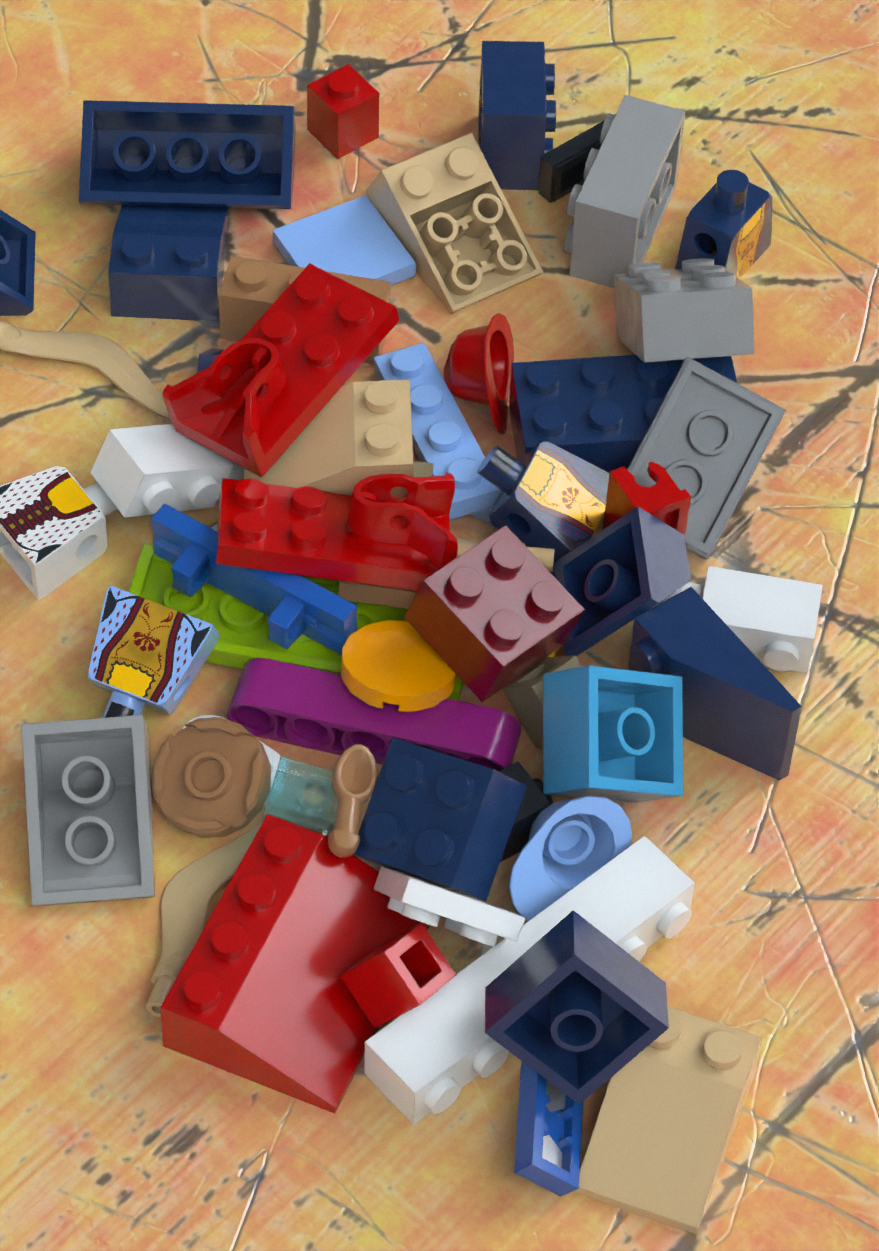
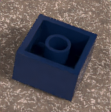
[478,41,556,190]
[354,738,527,901]
[485,910,669,1104]

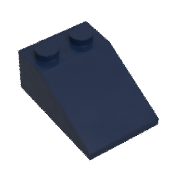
[108,205,230,321]
[628,587,802,780]

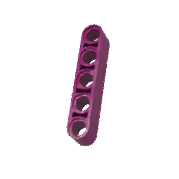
[226,658,522,771]

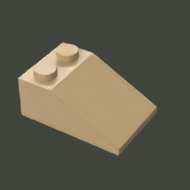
[244,379,414,498]
[574,1006,762,1234]

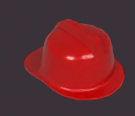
[443,313,514,435]

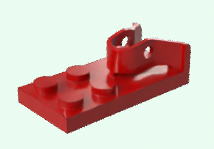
[163,263,400,478]
[216,472,458,591]

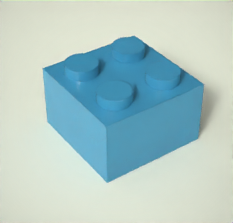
[543,665,683,803]

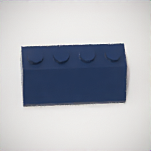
[79,100,296,209]

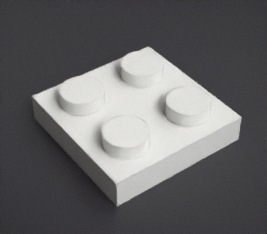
[373,866,525,947]

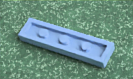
[373,343,502,520]

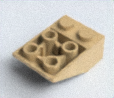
[365,133,543,314]

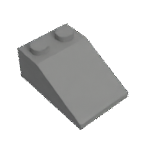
[22,715,155,907]

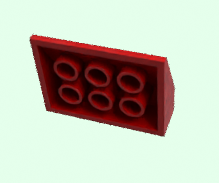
[160,814,430,1114]

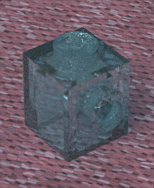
[261,756,338,837]

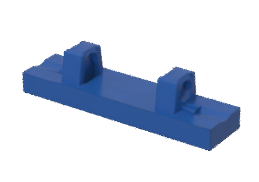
[151,503,357,655]

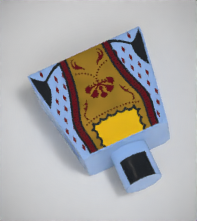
[88,585,220,718]

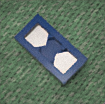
[514,1061,583,1197]

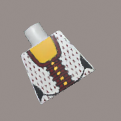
[0,466,117,600]

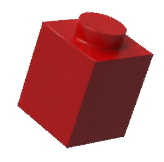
[307,64,380,159]
[340,923,456,1028]

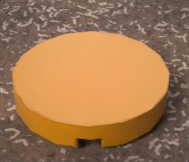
[341,620,458,712]

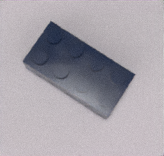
[509,355,737,473]

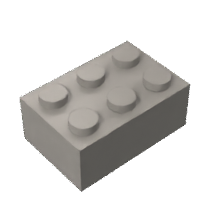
[564,95,685,288]
[614,258,754,362]

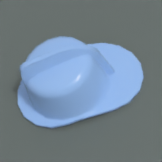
[509,795,632,921]

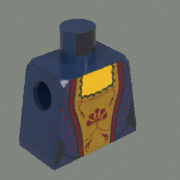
[675,170,772,279]
[477,441,610,577]

